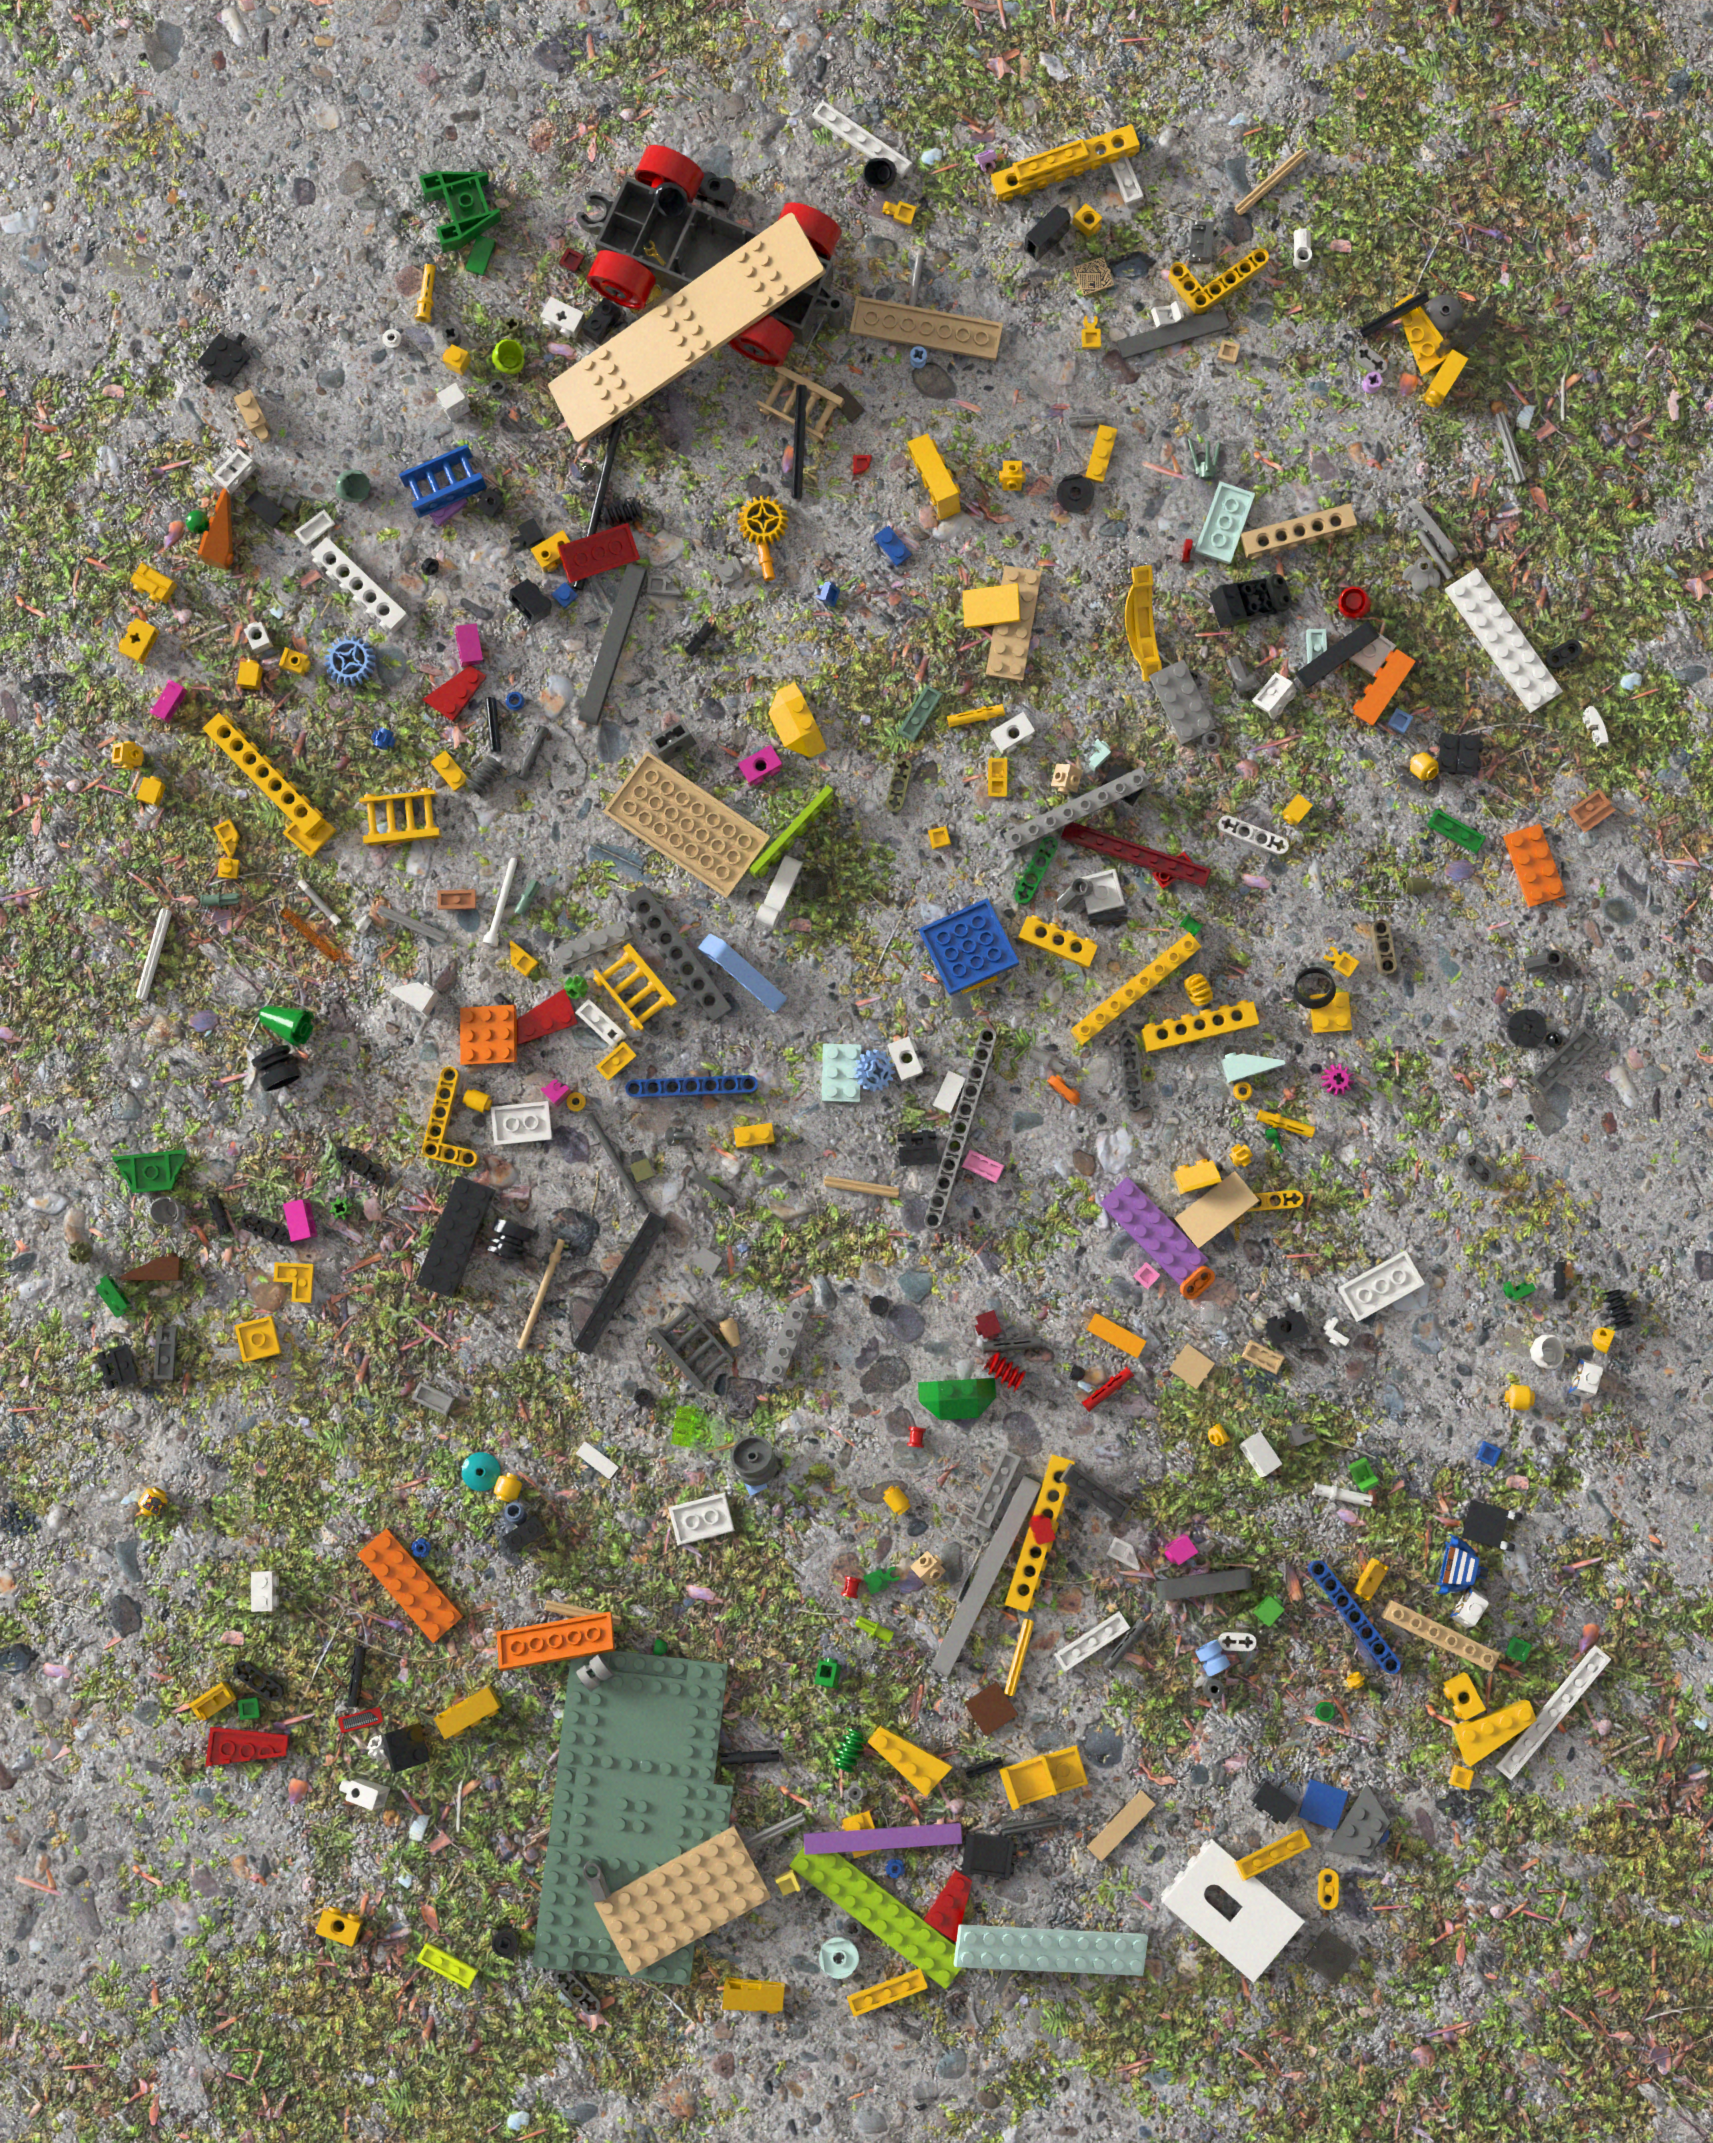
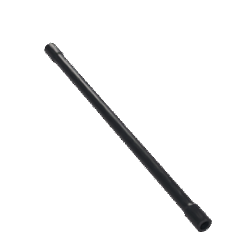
[572,414,625,591]

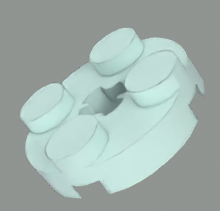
[819,1937,859,1979]

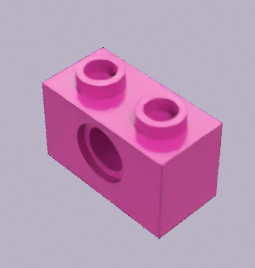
[738,744,783,786]
[1164,1534,1198,1565]

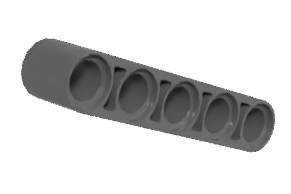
[1155,1567,1253,1601]

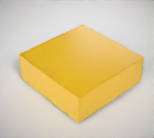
[928,826,951,850]
[1449,1764,1475,1790]

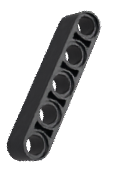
[1295,620,1380,689]

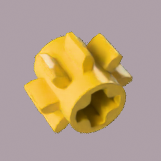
[1229,1144,1253,1168]

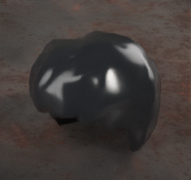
[862,157,897,191]
[653,182,688,218]

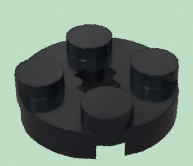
[1056,474,1094,513]
[1507,1009,1547,1048]

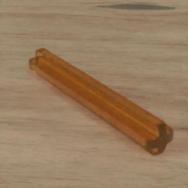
[280,907,341,963]

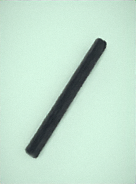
[791,384,807,499]

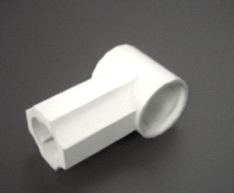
[1293,229,1312,270]

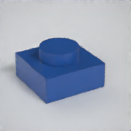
[551,582,578,609]

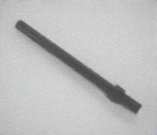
[586,1112,649,1216]

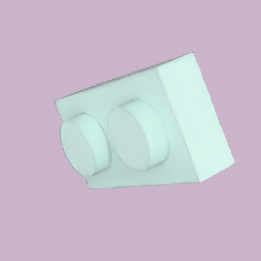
[1306,629,1327,664]

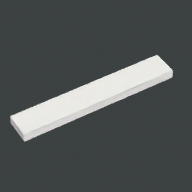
[812,101,913,180]

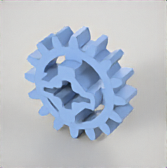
[854,1049,895,1092]

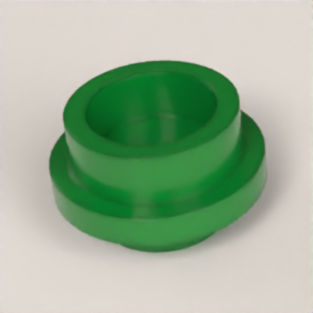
[1315,1701,1335,1722]

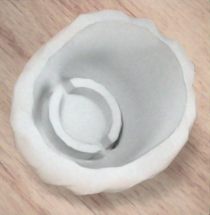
[1530,1335,1565,1369]

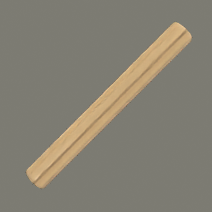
[1235,149,1307,215]

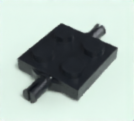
[197,332,251,387]

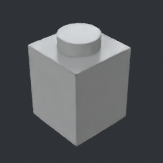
[692,1247,723,1276]

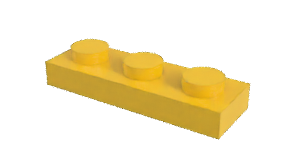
[1085,424,1118,484]

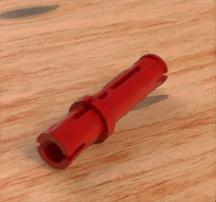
[1081,1366,1134,1412]

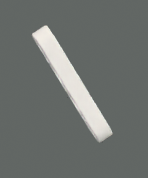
[1217,815,1289,856]

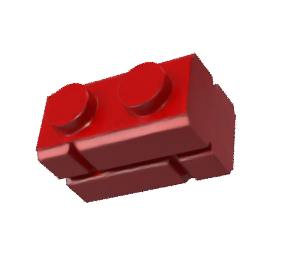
[1028,1513,1056,1545]

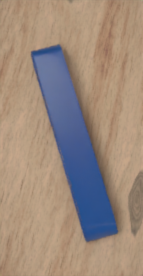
[625,1075,759,1099]
[1308,1560,1401,1674]

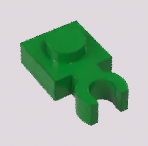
[863,1566,900,1595]

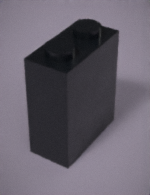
[1024,204,1071,261]

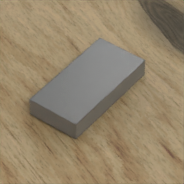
[412,1382,455,1416]

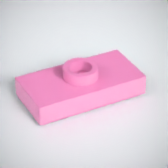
[962,1149,1004,1183]

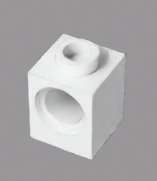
[244,622,274,654]

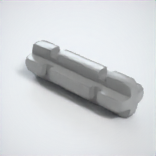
[1068,413,1105,427]

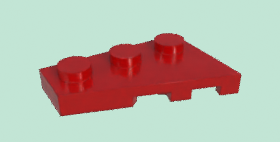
[422,665,487,722]

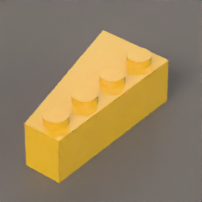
[907,433,961,520]
[1452,1699,1537,1767]
[868,1725,952,1797]

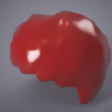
[1338,586,1372,621]

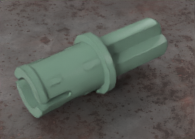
[514,879,541,917]
[200,892,240,907]

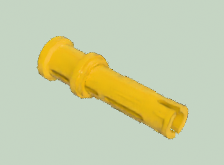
[415,264,436,323]

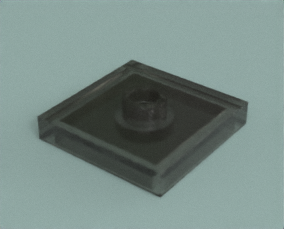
[1302,1928,1358,1986]

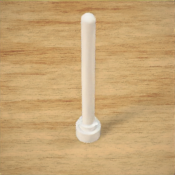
[483,858,517,947]

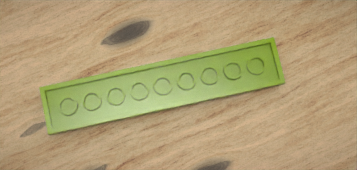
[789,1845,962,1989]

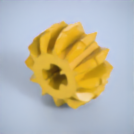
[1184,973,1213,1007]

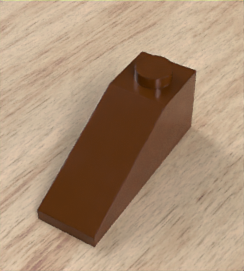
[120,1253,183,1281]

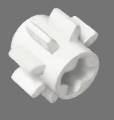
[367,1735,388,1761]

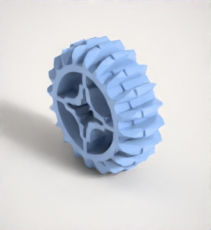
[324,635,376,687]

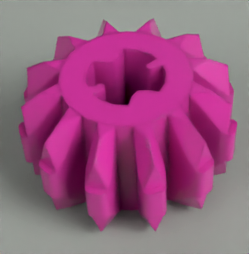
[1321,1063,1354,1096]

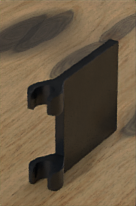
[1461,1500,1523,1552]

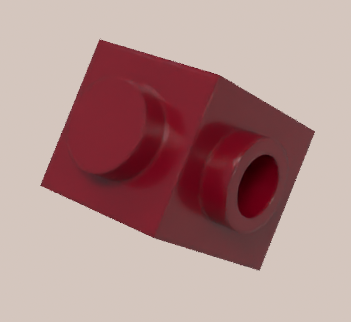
[975,1310,1002,1341]

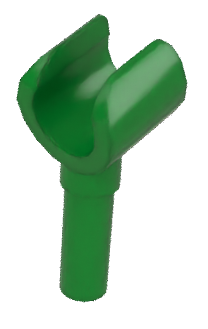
[1265,1128,1284,1154]

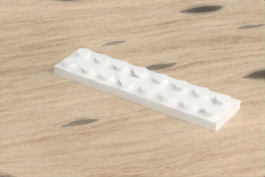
[1444,568,1563,713]

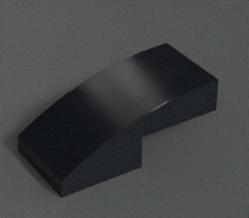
[244,490,286,528]

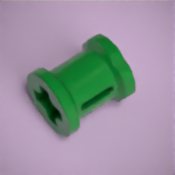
[1179,913,1204,937]

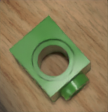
[1252,1595,1285,1627]

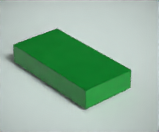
[466,235,496,277]

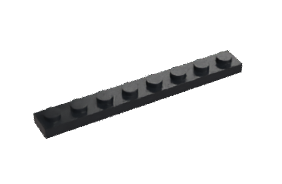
[573,1211,667,1355]

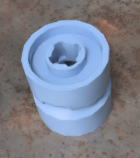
[1195,1639,1231,1676]

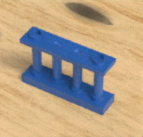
[399,444,487,518]

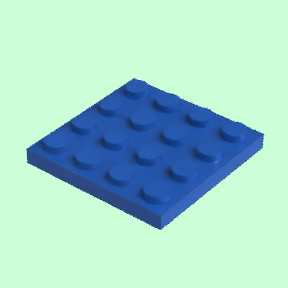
[918,898,1020,996]

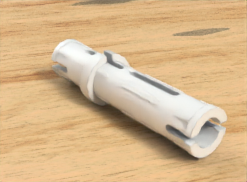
[1312,1482,1373,1507]

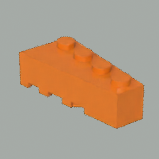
[1352,649,1416,726]

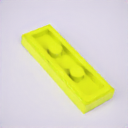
[417,1942,479,1989]

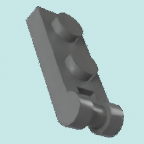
[154,1325,178,1380]

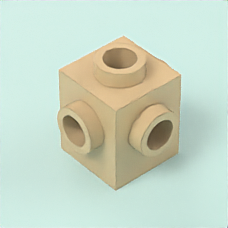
[1051,764,1082,795]
[911,1551,946,1587]

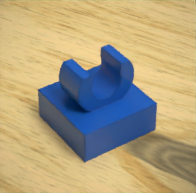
[816,582,840,607]

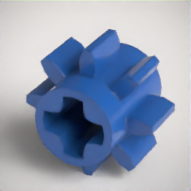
[371,727,396,751]

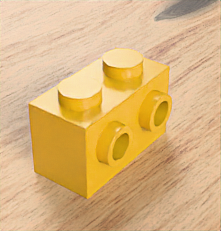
[531,530,570,573]

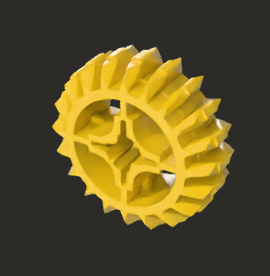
[738,495,789,545]

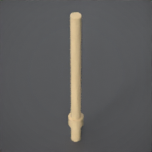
[517,1238,565,1350]

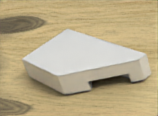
[1106,1537,1140,1571]

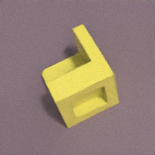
[775,1869,801,1896]

